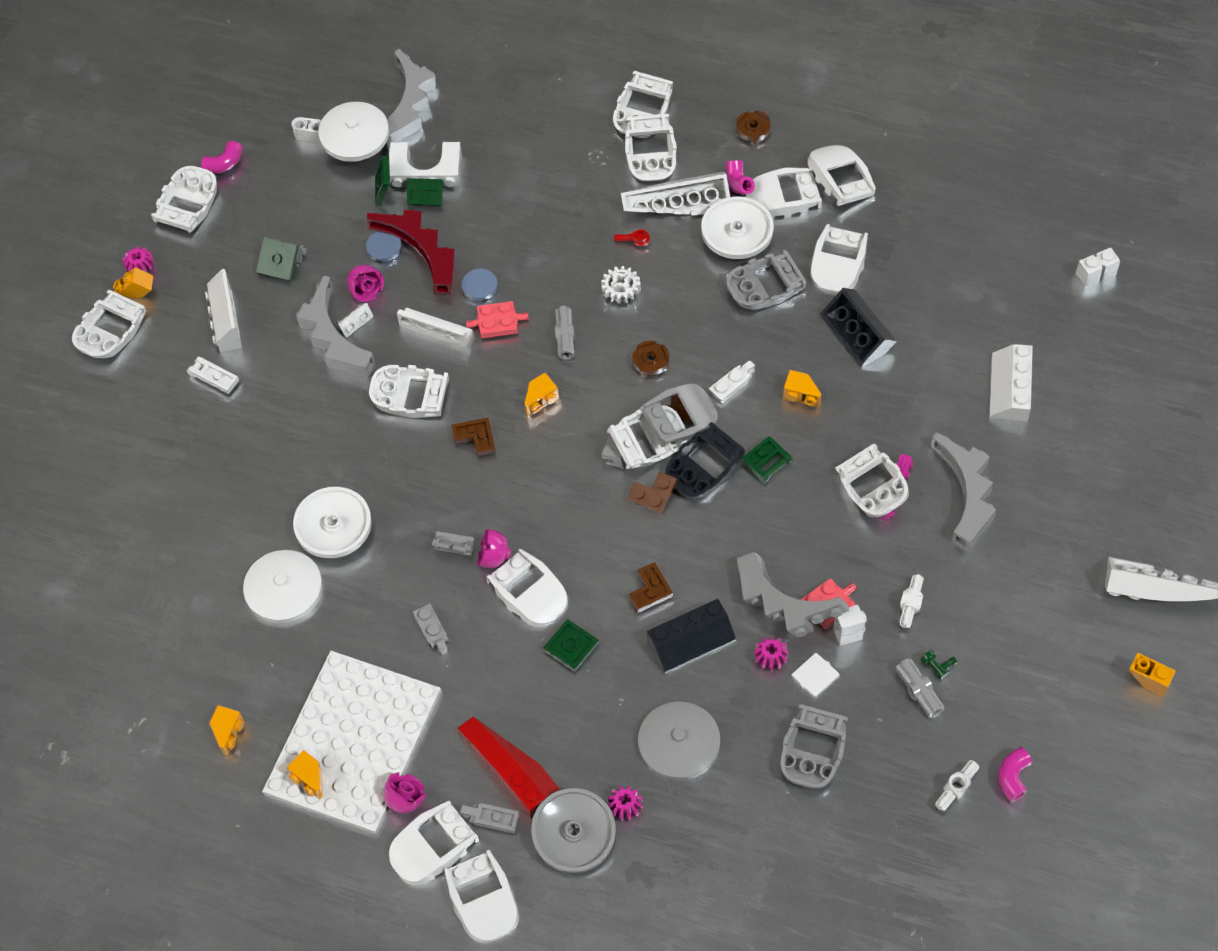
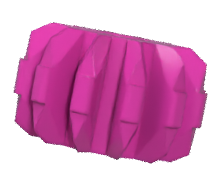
[123,246,154,272]
[754,635,789,671]
[608,785,643,821]

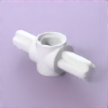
[899,574,924,629]
[935,760,979,811]

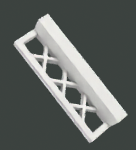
[397,308,473,348]

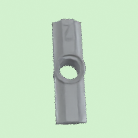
[555,306,575,360]
[896,658,944,718]

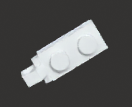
[708,361,755,403]

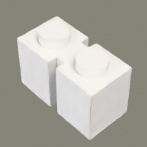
[1076,247,1120,287]
[833,605,867,646]

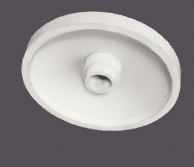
[319,102,389,161]
[701,197,774,259]
[293,487,372,558]
[243,550,322,623]

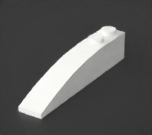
[621,172,730,215]
[1105,557,1218,601]

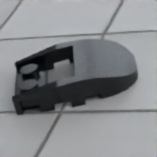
[665,422,745,499]

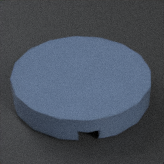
[366,231,402,263]
[461,268,498,302]

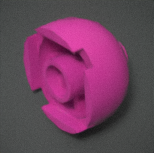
[347,264,384,302]
[477,529,511,569]
[383,772,426,814]

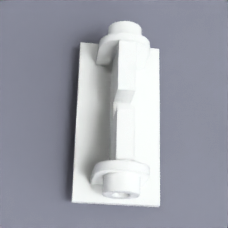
[335,303,374,338]

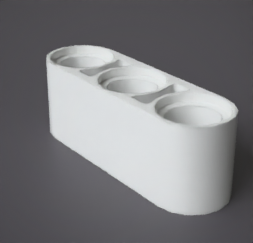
[292,117,321,143]

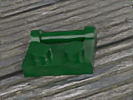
[741,436,793,484]

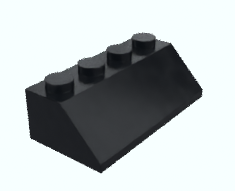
[820,288,897,366]
[647,598,736,674]

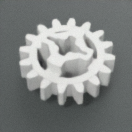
[601,266,641,303]

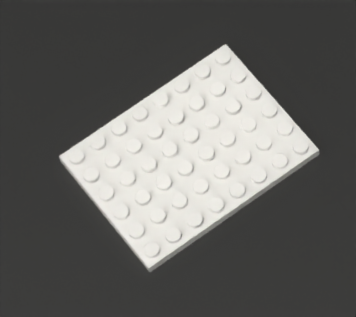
[262,651,441,834]

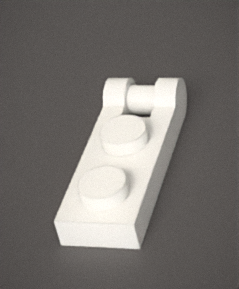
[186,357,239,394]

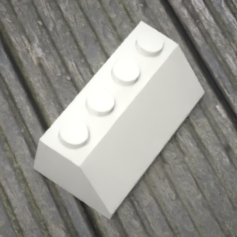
[205,269,242,353]
[989,344,1032,421]

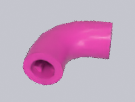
[201,141,243,174]
[726,160,755,195]
[999,746,1032,803]

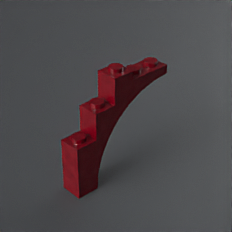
[367,210,455,295]

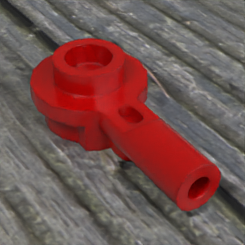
[614,229,650,247]

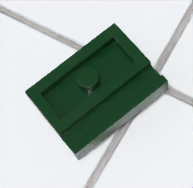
[407,178,443,205]

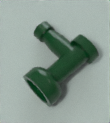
[920,650,957,680]

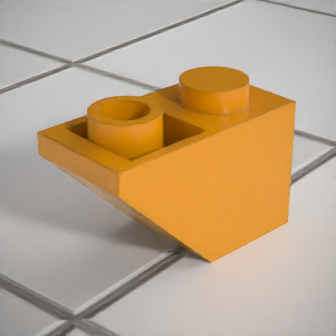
[113,267,153,298]
[783,370,821,407]
[524,373,559,416]
[1129,653,1176,697]
[210,705,244,756]
[287,750,323,799]

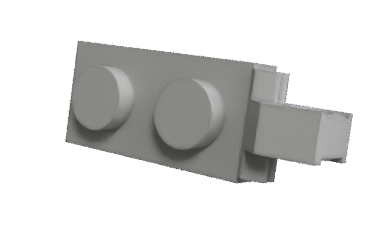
[412,604,449,656]
[460,803,520,834]

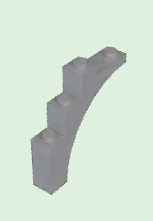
[385,49,436,148]
[296,276,375,377]
[931,432,996,551]
[737,552,849,637]

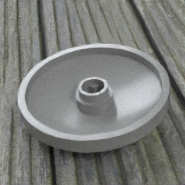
[638,701,720,781]
[531,788,616,873]

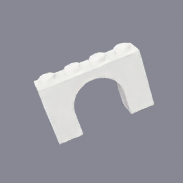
[389,142,462,187]

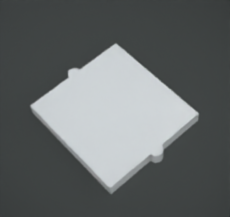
[791,653,840,698]

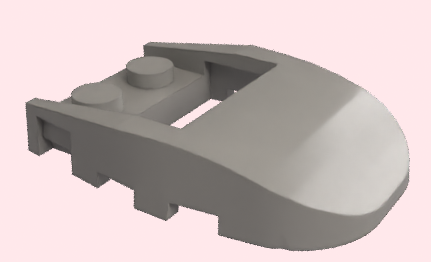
[726,250,806,310]
[640,384,718,447]
[780,704,848,789]

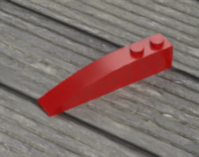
[457,716,561,819]

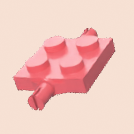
[466,301,529,338]
[801,578,857,630]

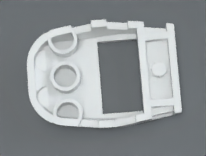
[613,71,673,138]
[625,113,677,182]
[807,145,876,206]
[151,166,217,233]
[746,168,822,218]
[809,224,868,293]
[72,290,146,358]
[369,365,449,418]
[607,405,687,469]
[836,443,909,518]
[487,548,568,627]
[389,801,479,886]
[444,850,519,943]

